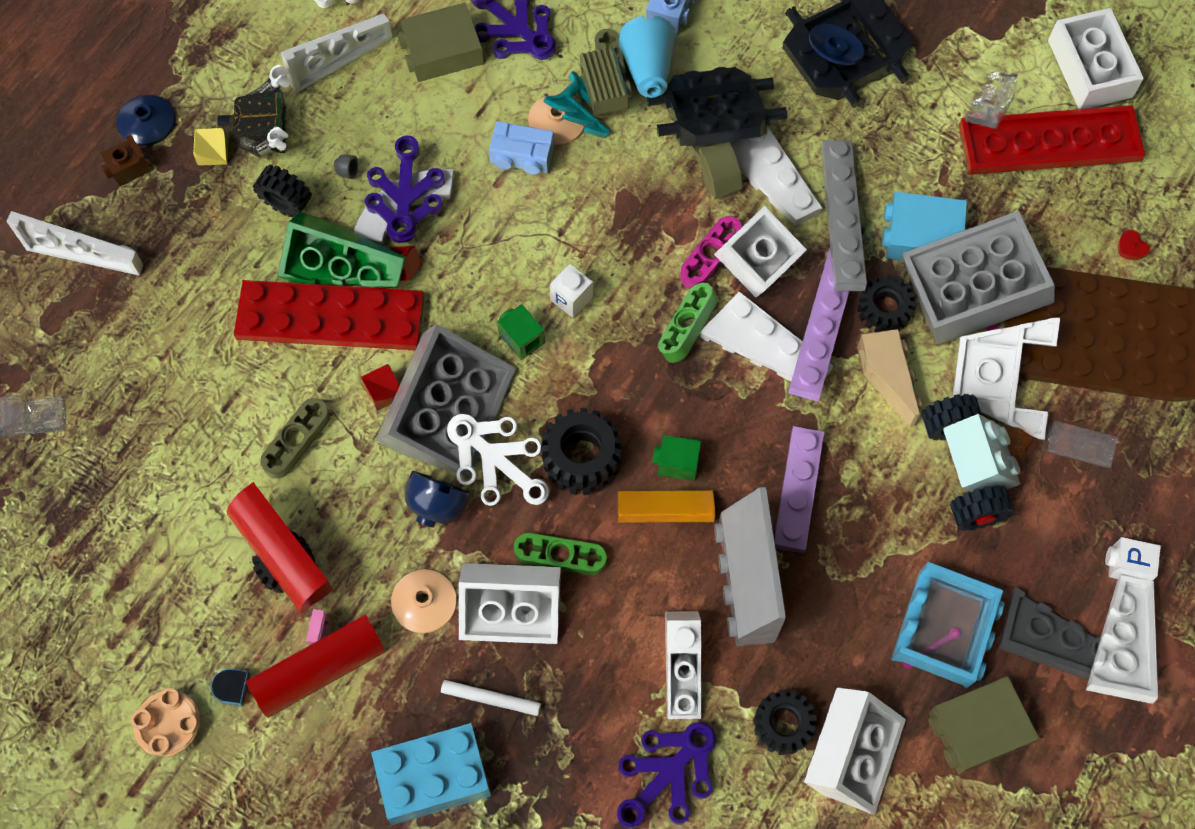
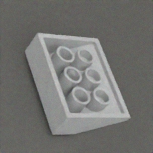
[902,211,1055,345]
[376,324,516,478]
[714,487,786,647]

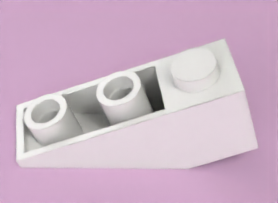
[665,611,701,719]

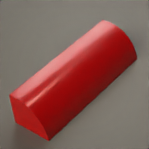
[227,482,333,614]
[245,614,386,718]

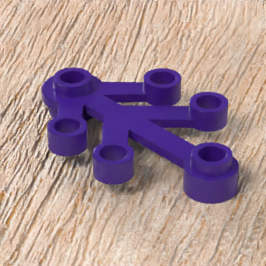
[471,0,556,60]
[365,135,445,243]
[617,722,716,829]

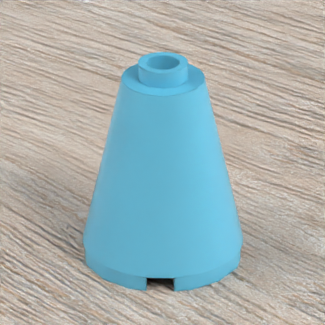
[619,16,676,98]

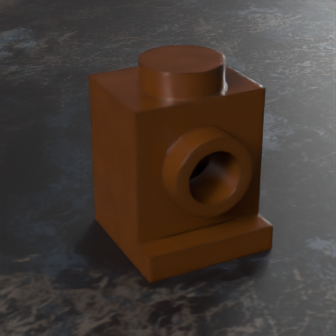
[99,134,151,187]

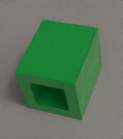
[497,304,545,360]
[652,435,701,481]

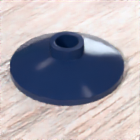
[809,24,864,65]
[116,95,175,146]

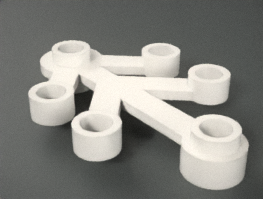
[447,414,550,506]

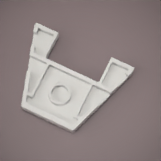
[952,318,1060,440]

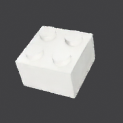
[714,206,807,298]

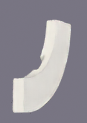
[354,169,454,246]

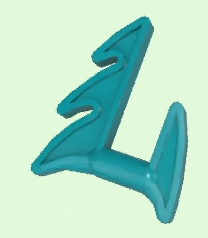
[544,71,610,138]

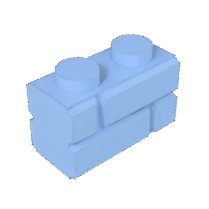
[489,121,555,175]

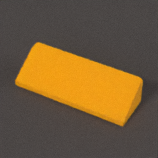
[618,490,715,523]

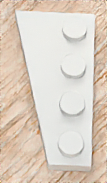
[280,14,393,93]
[729,126,822,225]
[7,211,143,275]
[699,292,833,381]
[1086,575,1158,704]

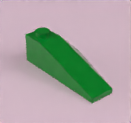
[277,212,406,287]

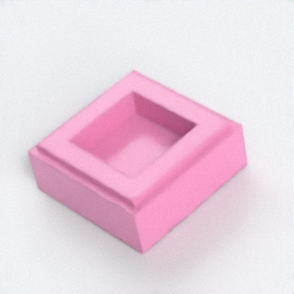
[306,609,330,645]

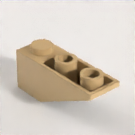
[857,329,922,427]

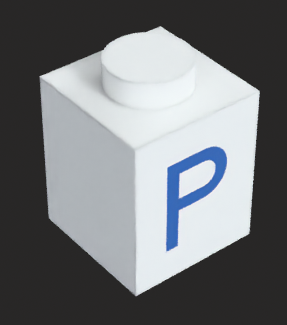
[550,264,593,318]
[1105,537,1161,581]

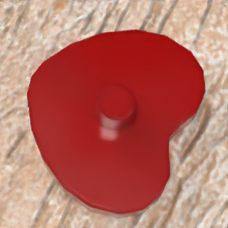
[1117,230,1150,260]

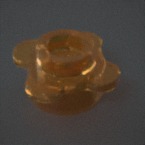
[1004,426,1032,461]

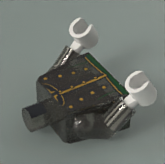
[217,65,290,158]

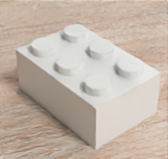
[1048,8,1144,109]

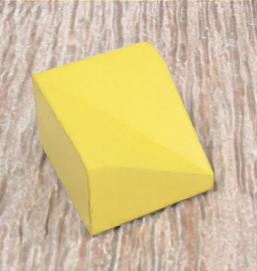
[193,128,229,166]

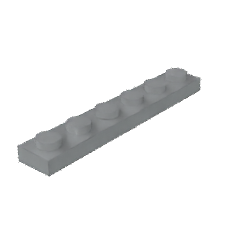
[821,140,867,291]

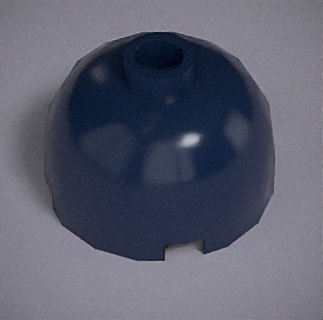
[405,470,471,528]

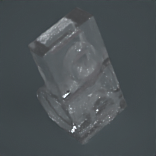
[0,395,66,438]

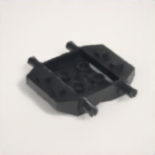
[782,0,914,108]
[647,67,787,146]

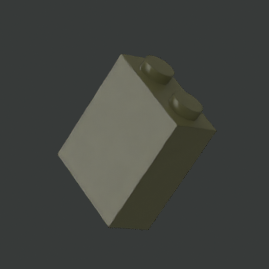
[397,2,483,82]
[928,676,1039,775]

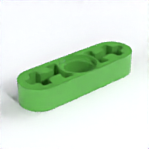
[658,283,718,363]
[514,533,607,576]

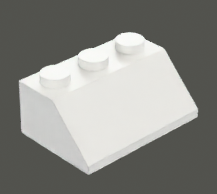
[459,563,561,644]
[804,688,906,814]

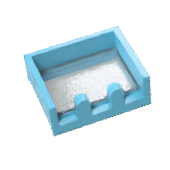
[891,562,1004,688]

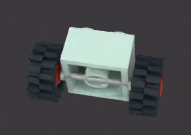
[921,394,1020,531]

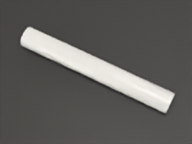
[441,680,541,716]

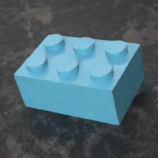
[371,723,491,825]

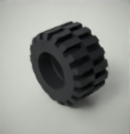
[541,408,622,495]

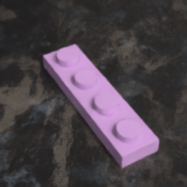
[774,426,824,554]

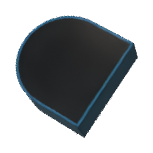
[211,669,250,707]

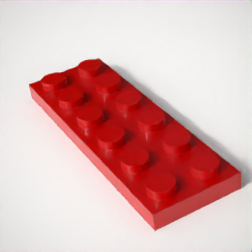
[959,105,1145,175]
[234,280,424,351]

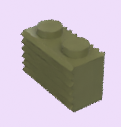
[580,46,632,116]

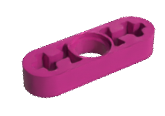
[680,216,742,289]

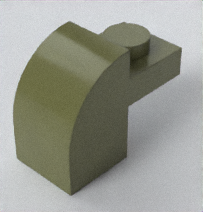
[688,141,742,199]

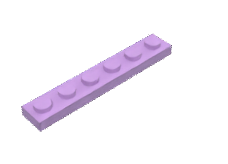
[788,248,849,401]

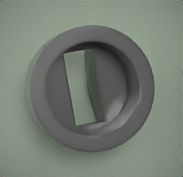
[333,154,358,179]

